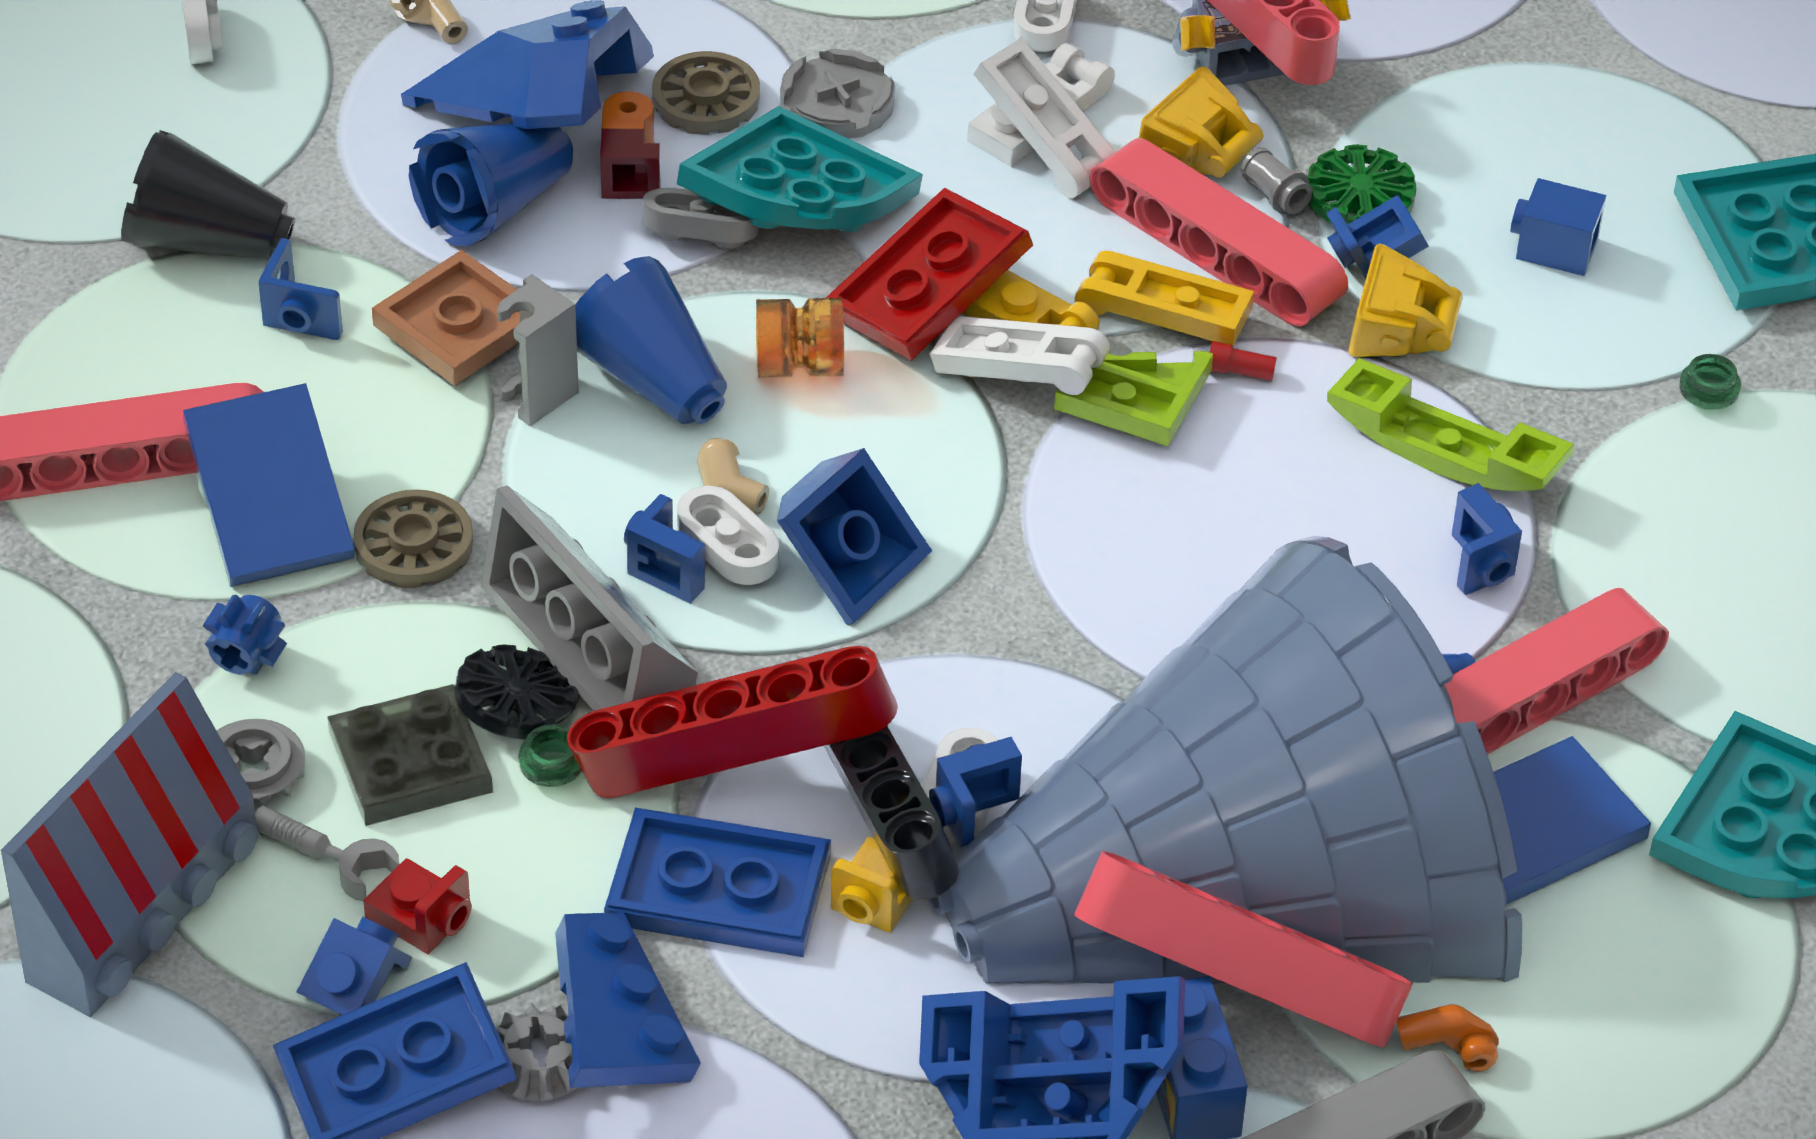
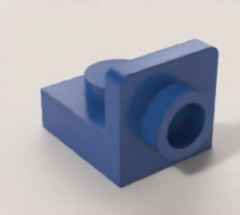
[623,494,705,604]

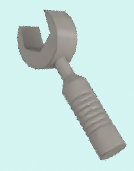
[255,805,399,901]

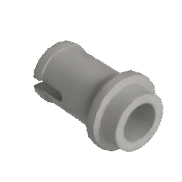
[1240,148,1312,214]

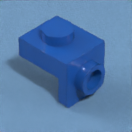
[1326,195,1429,280]
[1451,483,1522,595]
[929,736,1022,848]
[296,917,413,1015]

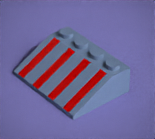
[1,672,258,1018]

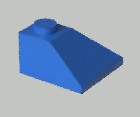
[777,448,932,625]

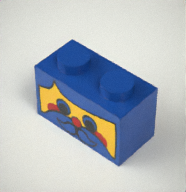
[1156,976,1248,1139]

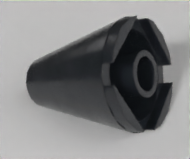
[121,130,295,259]

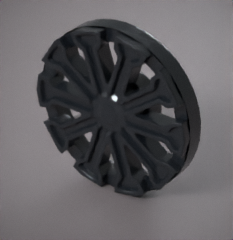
[454,644,578,739]

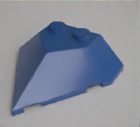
[401,0,654,129]
[919,976,1185,1139]

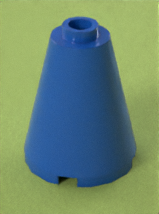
[408,123,573,247]
[575,256,727,424]

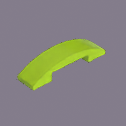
[1327,358,1574,491]

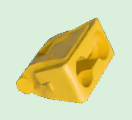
[1138,67,1264,178]
[1348,244,1463,357]

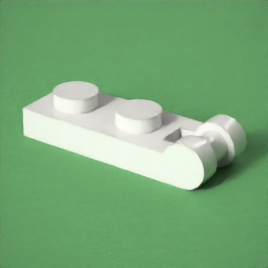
[973,37,1115,198]
[967,43,1115,167]
[930,316,1110,395]

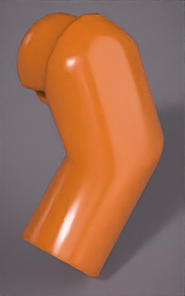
[1397,1004,1499,1072]

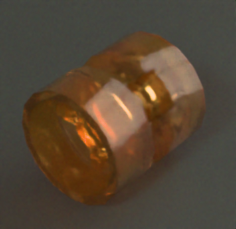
[756,298,844,378]

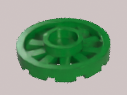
[1307,144,1416,225]

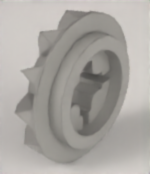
[217,719,305,807]
[496,1002,578,1102]

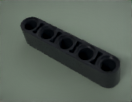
[824,652,959,899]

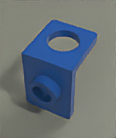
[258,238,343,340]

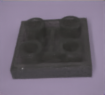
[327,684,493,826]

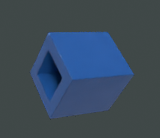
[1510,178,1607,276]

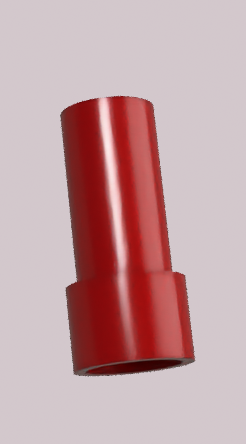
[1209,341,1277,381]

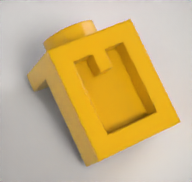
[831,837,914,933]

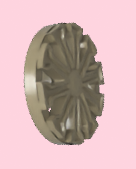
[652,51,760,135]
[353,489,473,588]

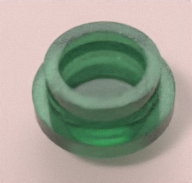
[1679,354,1741,410]
[518,724,582,787]

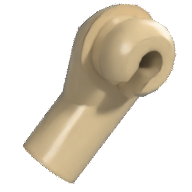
[390,0,468,44]
[697,438,770,515]

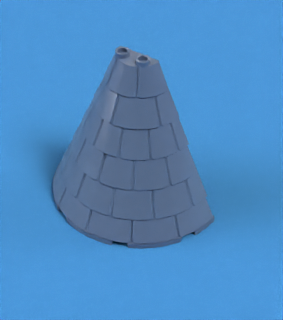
[928,536,1522,983]

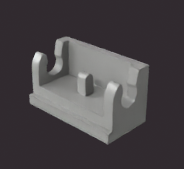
[497,274,579,426]

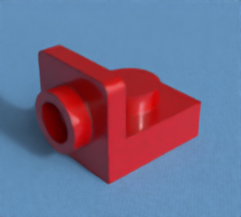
[363,858,472,955]

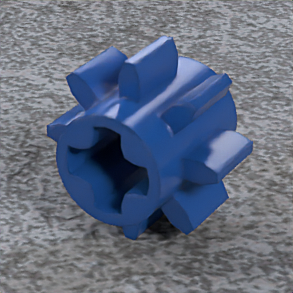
[203,595,287,675]

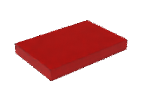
[823,187,1034,361]

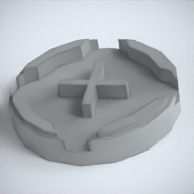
[780,49,895,139]

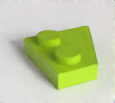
[1054,351,1213,446]

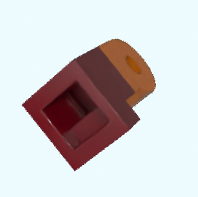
[600,91,661,199]

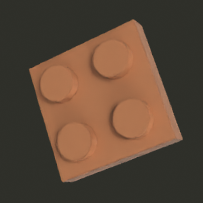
[371,250,520,386]

